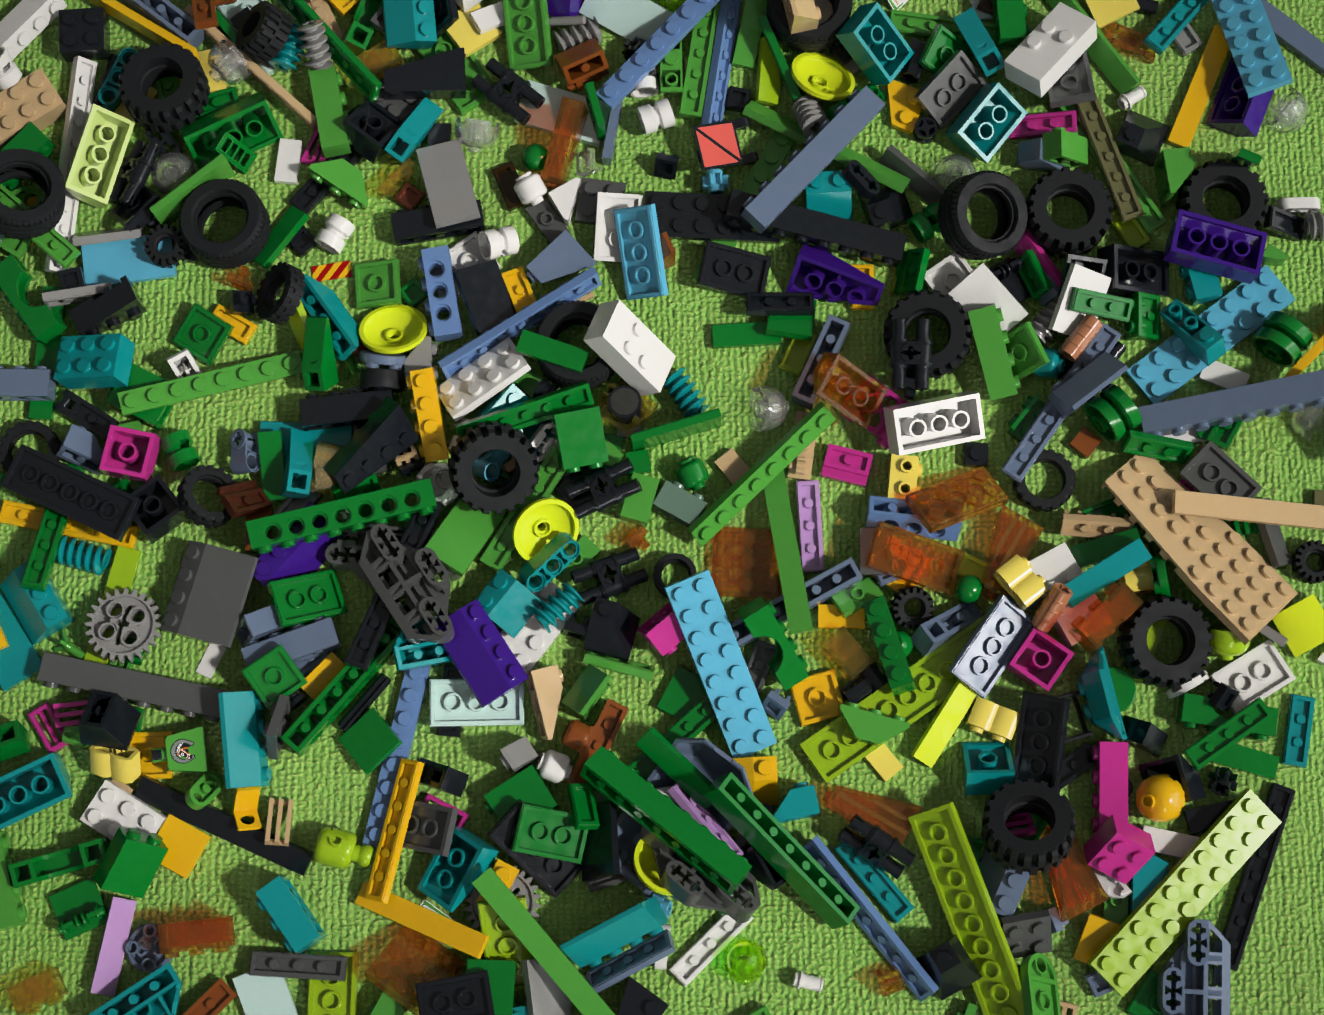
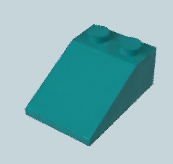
[417,826,499,912]

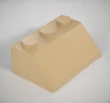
[782,0,821,34]

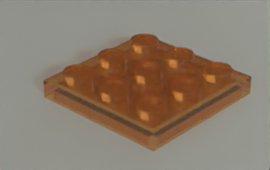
[712,527,781,600]
[364,926,466,1015]

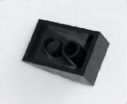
[1097,244,1169,297]

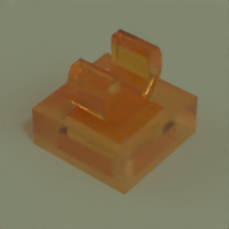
[226,265,254,291]
[621,524,651,551]
[876,965,905,997]

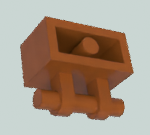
[554,38,609,92]

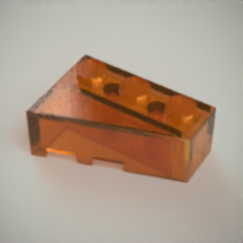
[1068,582,1144,652]
[157,915,235,959]

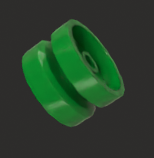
[1251,311,1313,367]
[1084,384,1142,443]

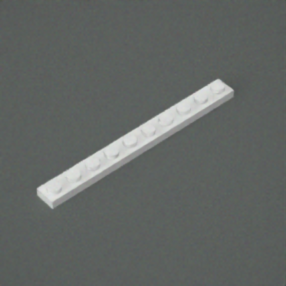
[44,56,98,274]

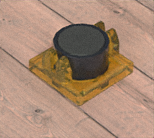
[597,378,658,440]

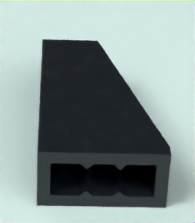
[380,48,466,100]

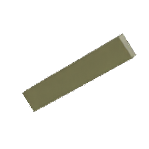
[1074,92,1144,223]

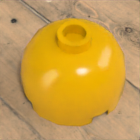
[1135,774,1185,822]

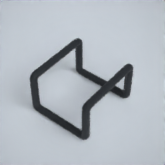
[1057,690,1094,743]

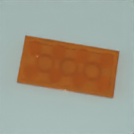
[905,466,1009,534]
[865,521,964,596]

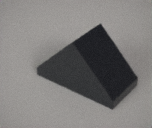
[1122,715,1168,757]

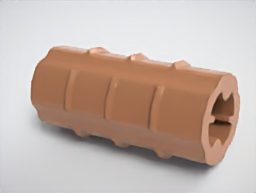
[1059,314,1103,362]
[1031,582,1073,632]

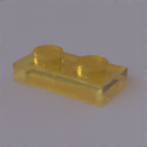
[377,158,415,199]

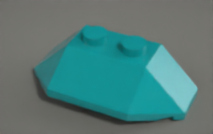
[300,275,359,361]
[392,614,452,671]
[1076,646,1127,741]
[88,962,182,1015]

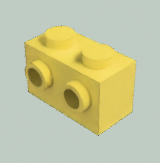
[886,454,923,501]

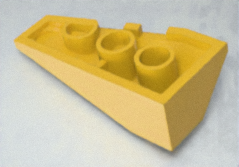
[732,756,778,806]

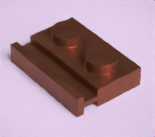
[215,479,273,519]

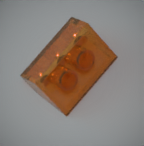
[813,352,888,429]

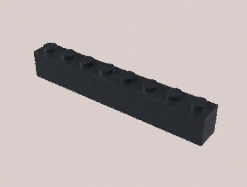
[723,189,907,267]

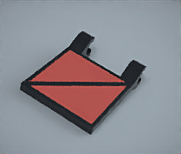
[691,117,759,171]

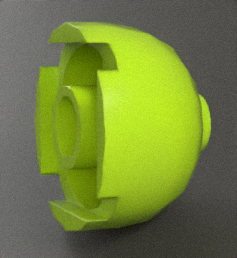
[1207,622,1251,660]

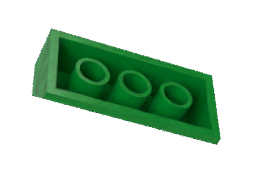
[180,91,284,170]

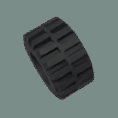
[235,0,292,64]

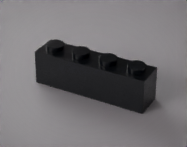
[391,199,486,246]
[299,387,394,431]

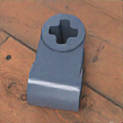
[230,429,261,475]

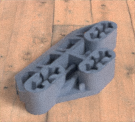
[1157,919,1231,1015]

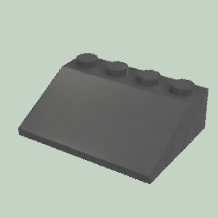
[161,540,259,648]

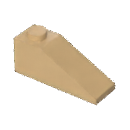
[525,664,564,741]

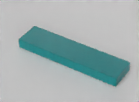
[1143,0,1209,56]
[1064,538,1152,608]
[834,842,914,923]

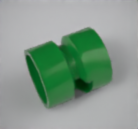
[907,202,940,244]
[160,429,201,472]

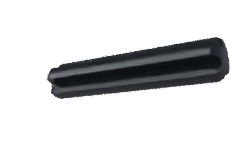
[337,673,391,732]

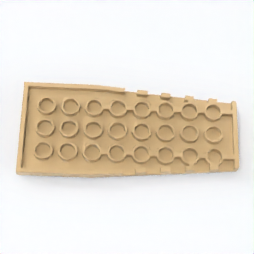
[1101,455,1298,645]

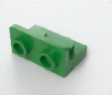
[1123,292,1160,342]
[1007,393,1046,442]

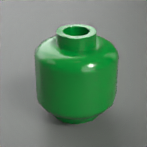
[675,455,709,491]

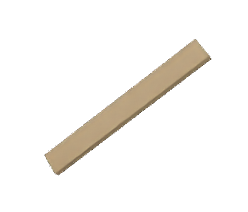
[184,4,317,130]
[1172,490,1324,530]

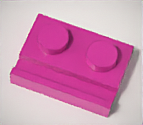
[820,443,874,488]

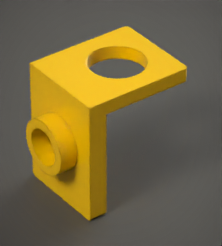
[232,786,262,831]

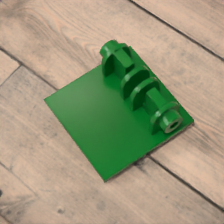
[49,877,108,941]

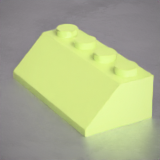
[65,104,135,208]

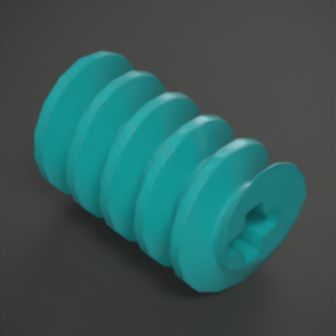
[268,23,306,73]
[663,367,710,418]
[58,535,112,576]
[533,582,584,634]

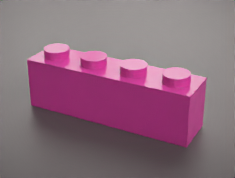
[1091,741,1128,833]

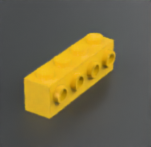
[406,366,450,463]

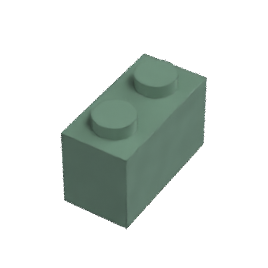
[653,480,707,528]

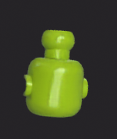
[313,826,374,869]

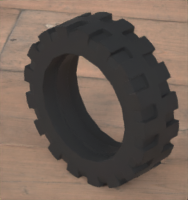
[255,262,305,325]
[0,420,61,472]
[1012,449,1076,512]
[176,465,237,528]

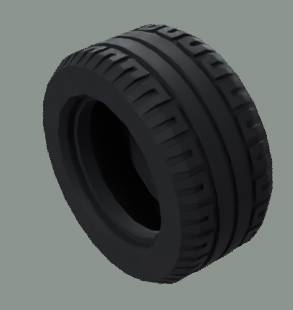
[766,0,852,53]
[0,149,66,239]
[937,170,1028,260]
[179,178,271,269]
[536,300,615,390]

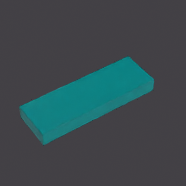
[1281,694,1315,768]

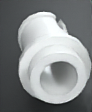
[1117,85,1147,110]
[792,970,824,993]

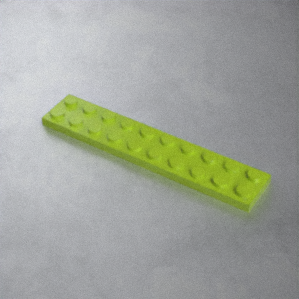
[799,613,987,784]
[1087,788,1281,997]
[908,801,1025,1015]

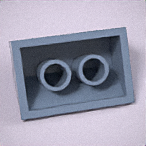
[1047,352,1129,419]
[978,849,1030,918]

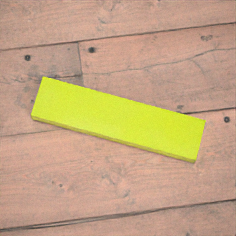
[911,679,977,768]

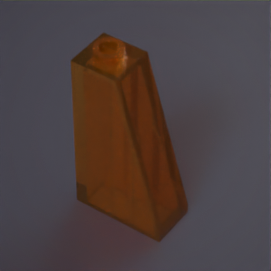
[541,96,589,189]
[981,505,1044,603]
[822,785,923,845]
[1041,825,1108,923]

